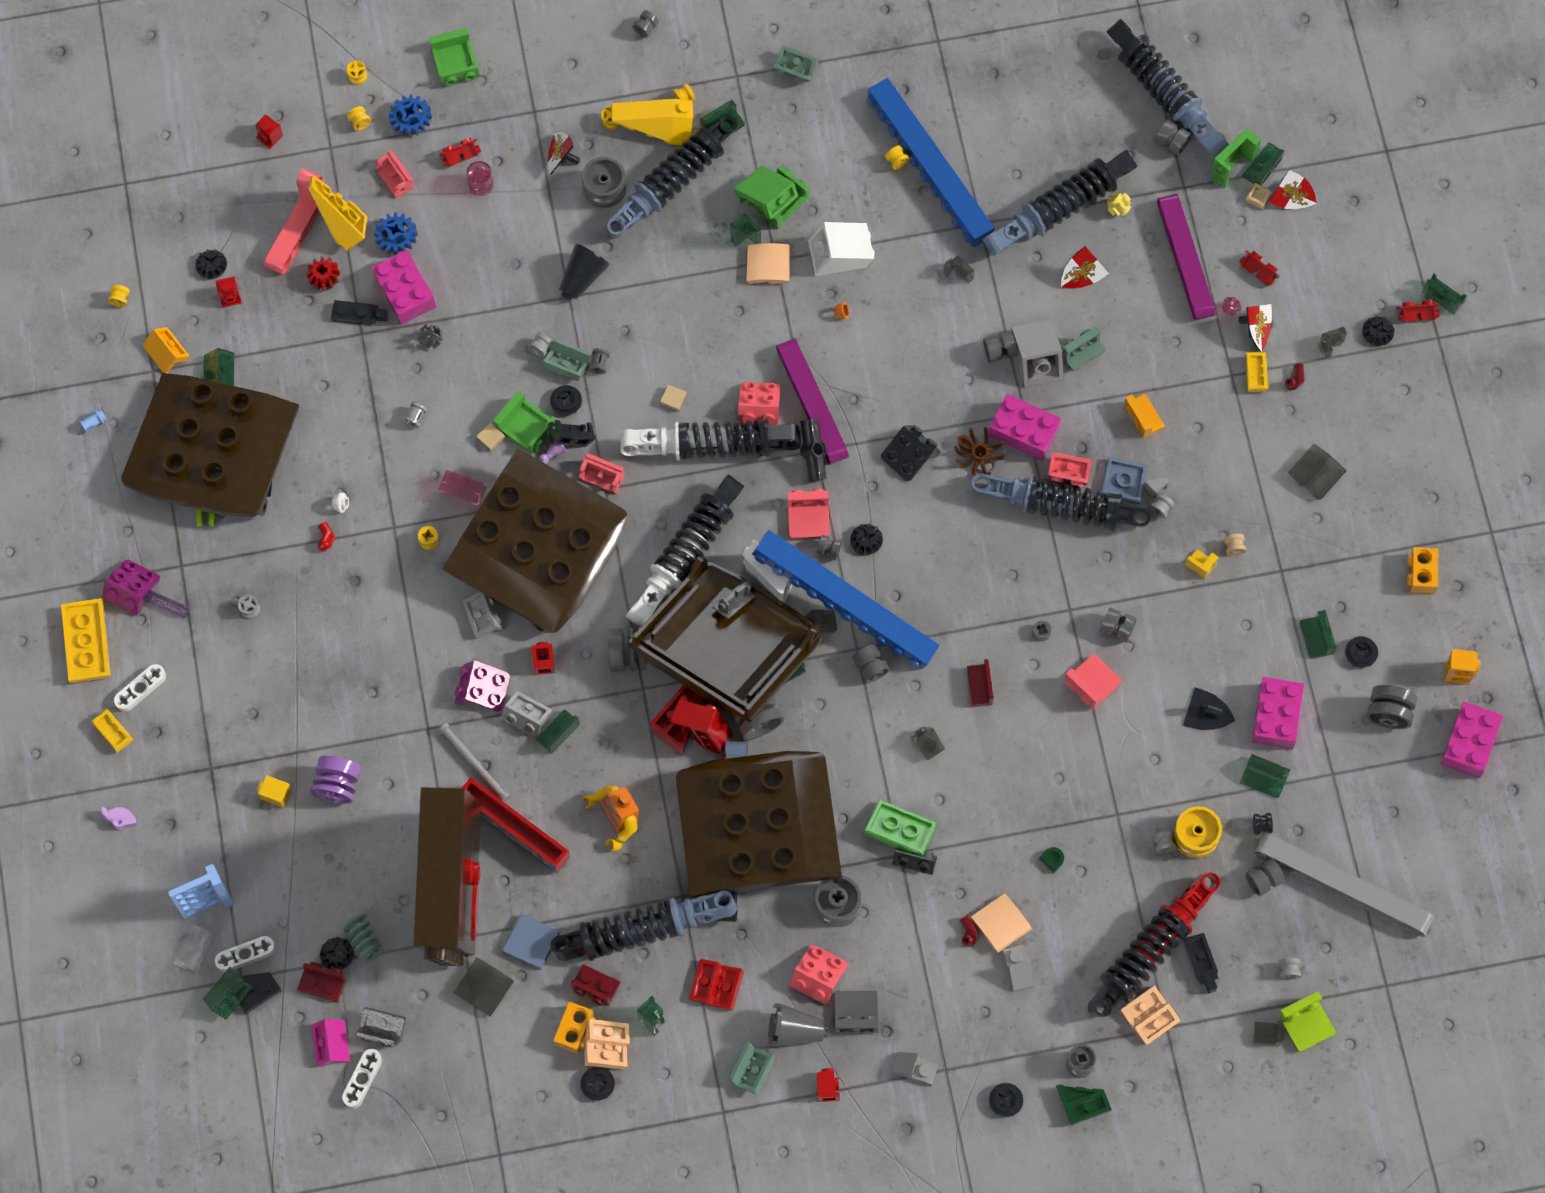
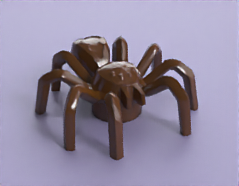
[954,427,1007,477]

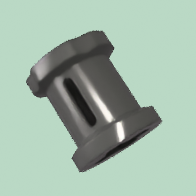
[588,348,610,374]

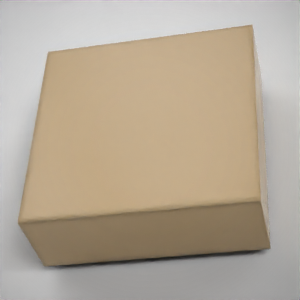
[1245,183,1272,210]
[660,385,687,411]
[476,423,505,451]

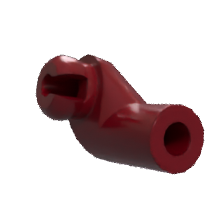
[1285,363,1305,390]
[960,915,979,947]

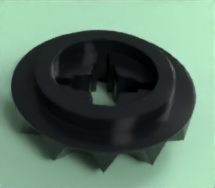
[195,249,227,279]
[1362,315,1395,346]
[550,385,582,416]
[850,523,883,555]
[1345,636,1378,669]
[320,936,354,970]
[580,1067,615,1102]
[989,1083,1023,1118]

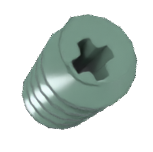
[343,914,384,962]

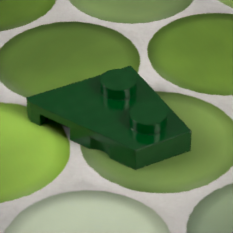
[1056,1084,1112,1126]

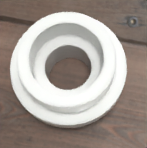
[332,492,349,513]

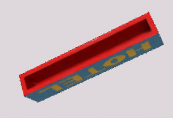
[462,777,570,873]

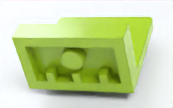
[1278,991,1336,1052]

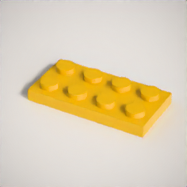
[61,598,111,684]

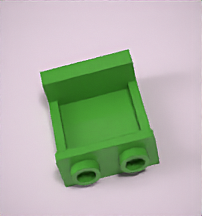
[429,28,480,86]
[1211,128,1261,188]
[734,165,798,220]
[748,166,809,229]
[493,391,556,455]

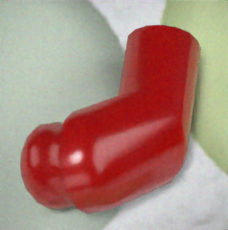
[317,522,335,552]

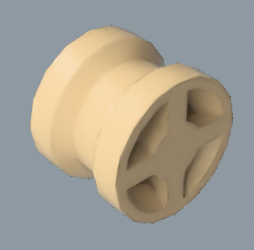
[1224,534,1247,556]

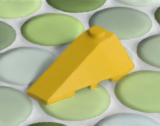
[611,99,693,146]
[308,175,367,251]

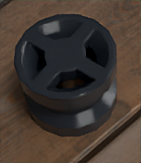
[1253,813,1273,835]

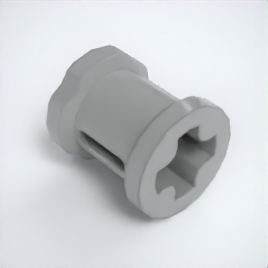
[402,402,427,428]

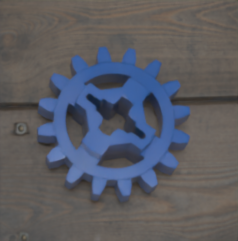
[389,94,432,137]
[374,212,418,255]

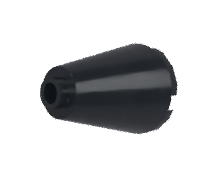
[559,244,609,301]

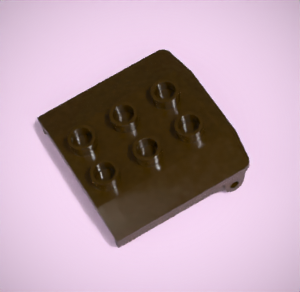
[121,373,300,517]
[442,448,627,633]
[628,556,823,722]
[676,751,842,899]

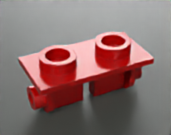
[439,137,481,167]
[1239,250,1280,286]
[1396,300,1440,322]

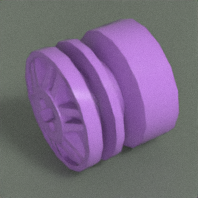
[310,756,361,804]

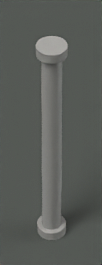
[438,723,511,803]

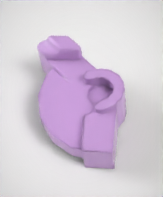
[101,807,137,830]

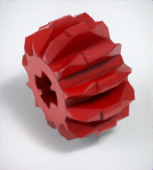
[306,256,340,291]

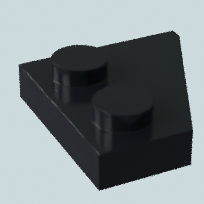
[224,972,282,1014]

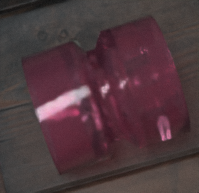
[466,161,494,196]

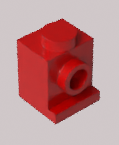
[255,114,283,149]
[215,276,242,308]
[531,642,556,675]
[817,1068,840,1102]

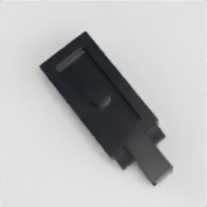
[331,300,388,325]
[1183,933,1218,994]

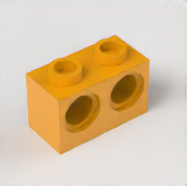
[1407,547,1438,594]
[1444,649,1480,685]
[553,1002,596,1054]

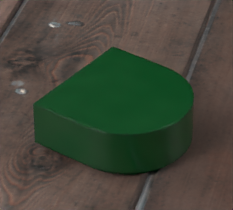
[1039,847,1064,873]

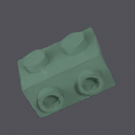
[772,45,819,83]
[1062,327,1106,371]
[542,339,591,382]
[729,1042,776,1095]

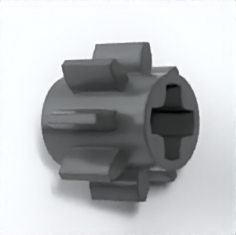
[418,324,443,349]

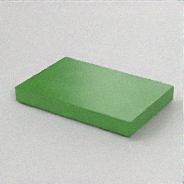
[863,799,937,857]

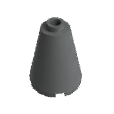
[768,1003,829,1046]

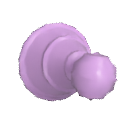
[539,444,567,464]

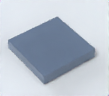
[1101,457,1148,505]
[503,914,560,970]

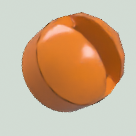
[833,303,850,319]

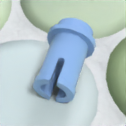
[80,409,107,432]

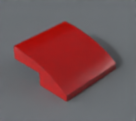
[689,959,744,1011]

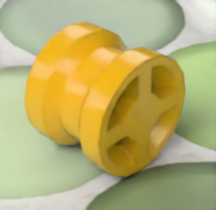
[346,61,367,85]
[672,83,696,102]
[347,106,371,131]
[601,106,619,130]
[885,146,910,170]
[107,284,130,307]
[418,526,439,550]

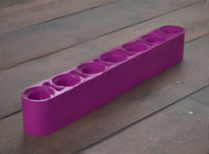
[1157,193,1215,321]
[776,338,849,465]

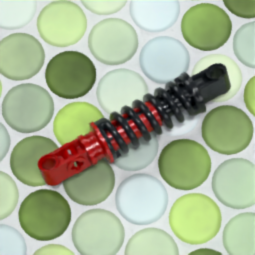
[1088,872,1220,1017]

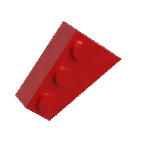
[649,685,705,756]
[670,699,734,756]

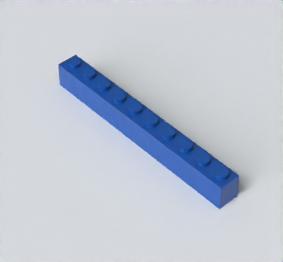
[867,78,995,247]
[752,530,940,669]

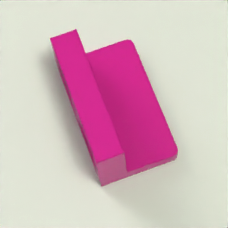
[311,1019,350,1067]

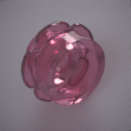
[1222,297,1242,316]

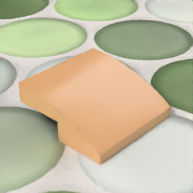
[746,243,790,285]
[971,893,1032,953]
[1119,985,1180,1045]
[584,1019,630,1070]

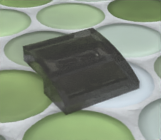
[1288,444,1347,500]
[453,957,514,1016]

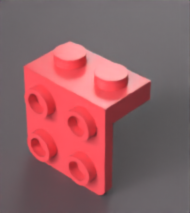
[738,382,780,426]
[1047,452,1093,487]
[787,489,830,539]
[1064,655,1121,709]
[789,945,848,1005]

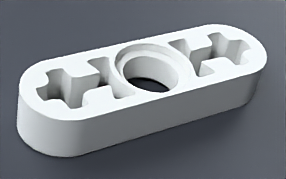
[114,664,166,712]
[215,936,276,972]
[342,1049,382,1109]

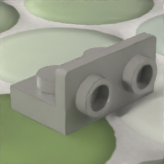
[462,592,505,638]
[502,691,552,738]

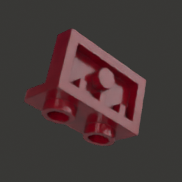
[297,962,346,1003]
[570,964,621,1006]

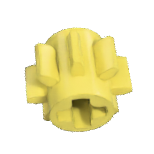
[1107,192,1131,216]

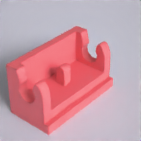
[375,150,414,199]
[579,453,625,494]

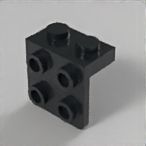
[881,425,941,481]

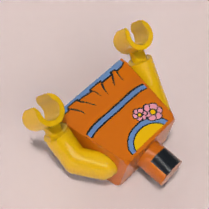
[581,785,639,852]

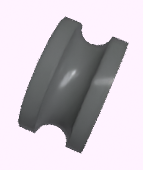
[1032,621,1051,641]

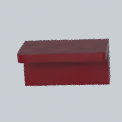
[967,659,994,707]

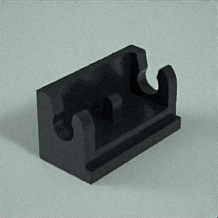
[548,420,596,447]

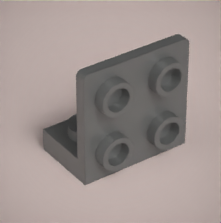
[835,991,878,1034]

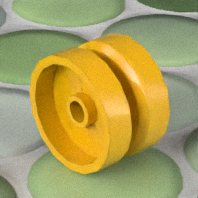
[1173,806,1222,859]

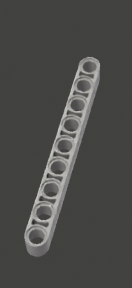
[1254,833,1434,937]

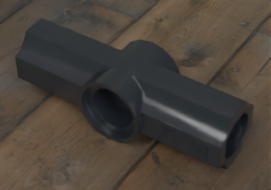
[800,419,827,481]

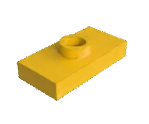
[1245,352,1268,392]
[91,709,134,753]

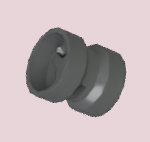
[632,10,659,38]
[816,535,842,560]

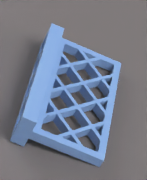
[168,864,234,919]

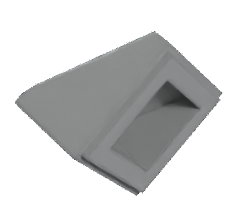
[1144,477,1170,499]

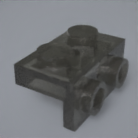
[356,1007,406,1048]

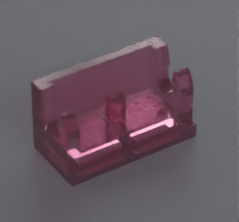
[438,470,487,505]

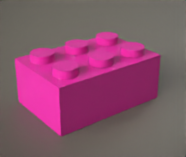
[371,250,436,325]
[988,394,1062,461]
[1252,677,1304,750]
[1440,701,1503,778]

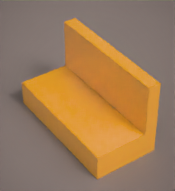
[142,327,190,373]
[1124,394,1165,438]

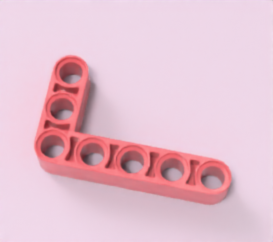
[264,168,324,275]

